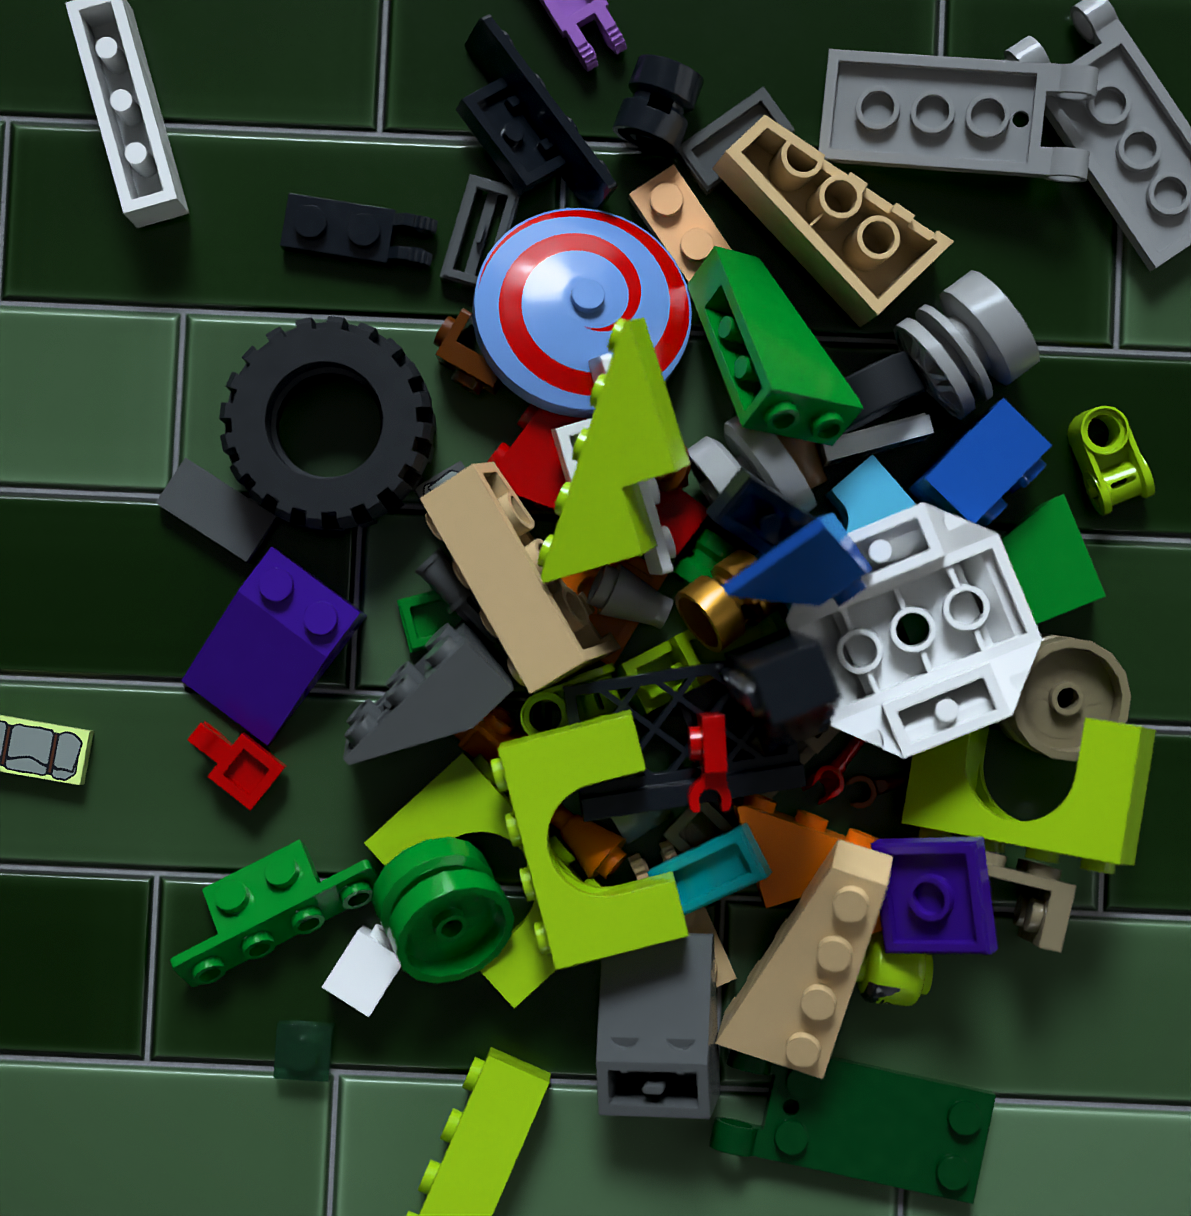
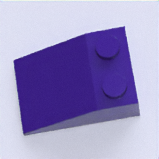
[181,546,367,746]

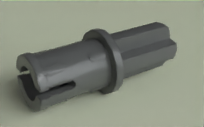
[415,547,500,646]

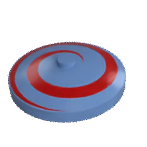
[472,208,692,418]

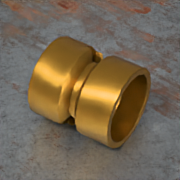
[675,549,782,653]

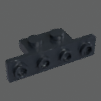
[455,14,617,210]

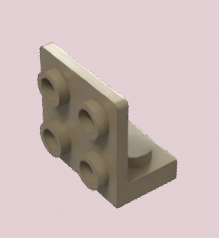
[985,850,1076,953]

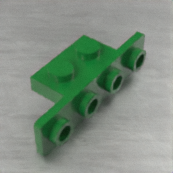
[170,839,380,987]

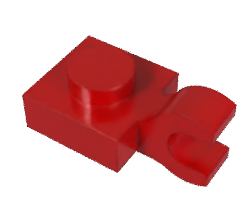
[687,712,732,813]
[187,721,287,811]

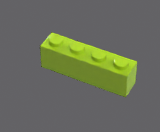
[406,1047,551,1216]

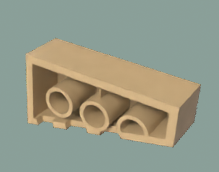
[712,115,954,327]
[420,462,621,694]
[715,839,893,1079]

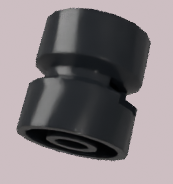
[612,54,704,155]

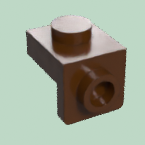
[433,308,502,396]

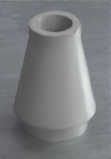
[587,564,673,629]

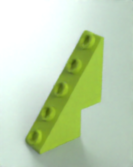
[537,317,690,583]

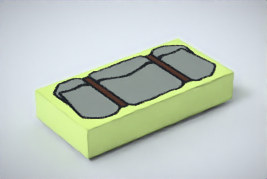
[0,715,94,785]

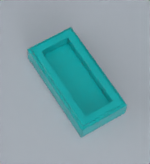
[647,822,772,916]

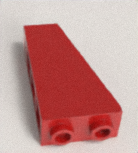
[487,404,708,559]

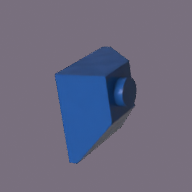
[721,513,873,607]

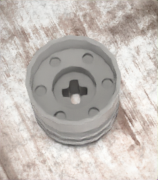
[893,270,1040,420]

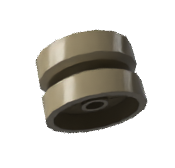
[996,633,1131,761]

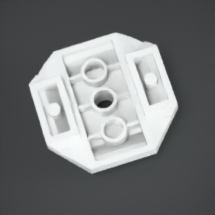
[786,502,1042,758]

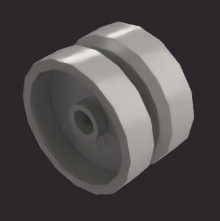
[688,415,817,551]

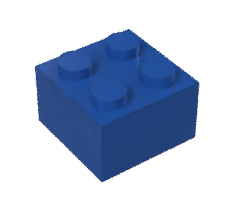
[908,398,1052,528]

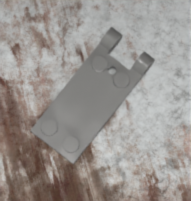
[1004,0,1191,272]
[818,49,1099,183]

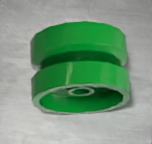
[372,837,514,984]

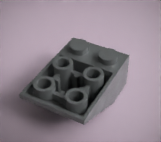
[343,619,513,765]
[596,933,720,1119]

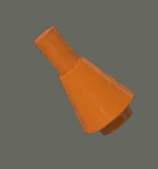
[550,803,627,879]

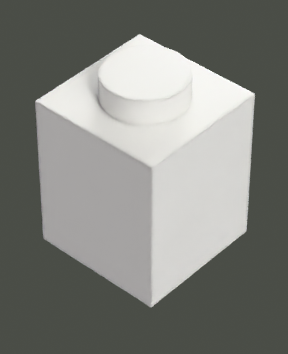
[322,924,401,1017]

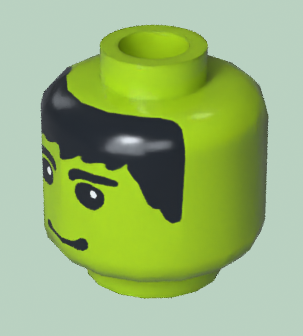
[856,931,934,1007]

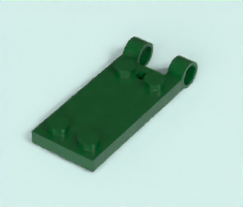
[709,1049,996,1204]

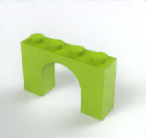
[491,709,689,970]
[902,718,1156,874]
[364,752,603,1008]

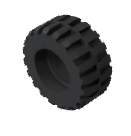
[219,316,437,533]

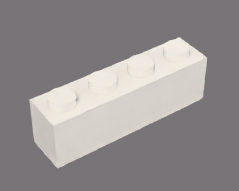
[65,0,189,228]

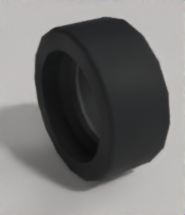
[842,351,927,435]

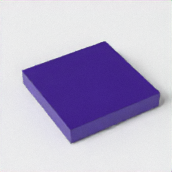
[871,837,998,954]

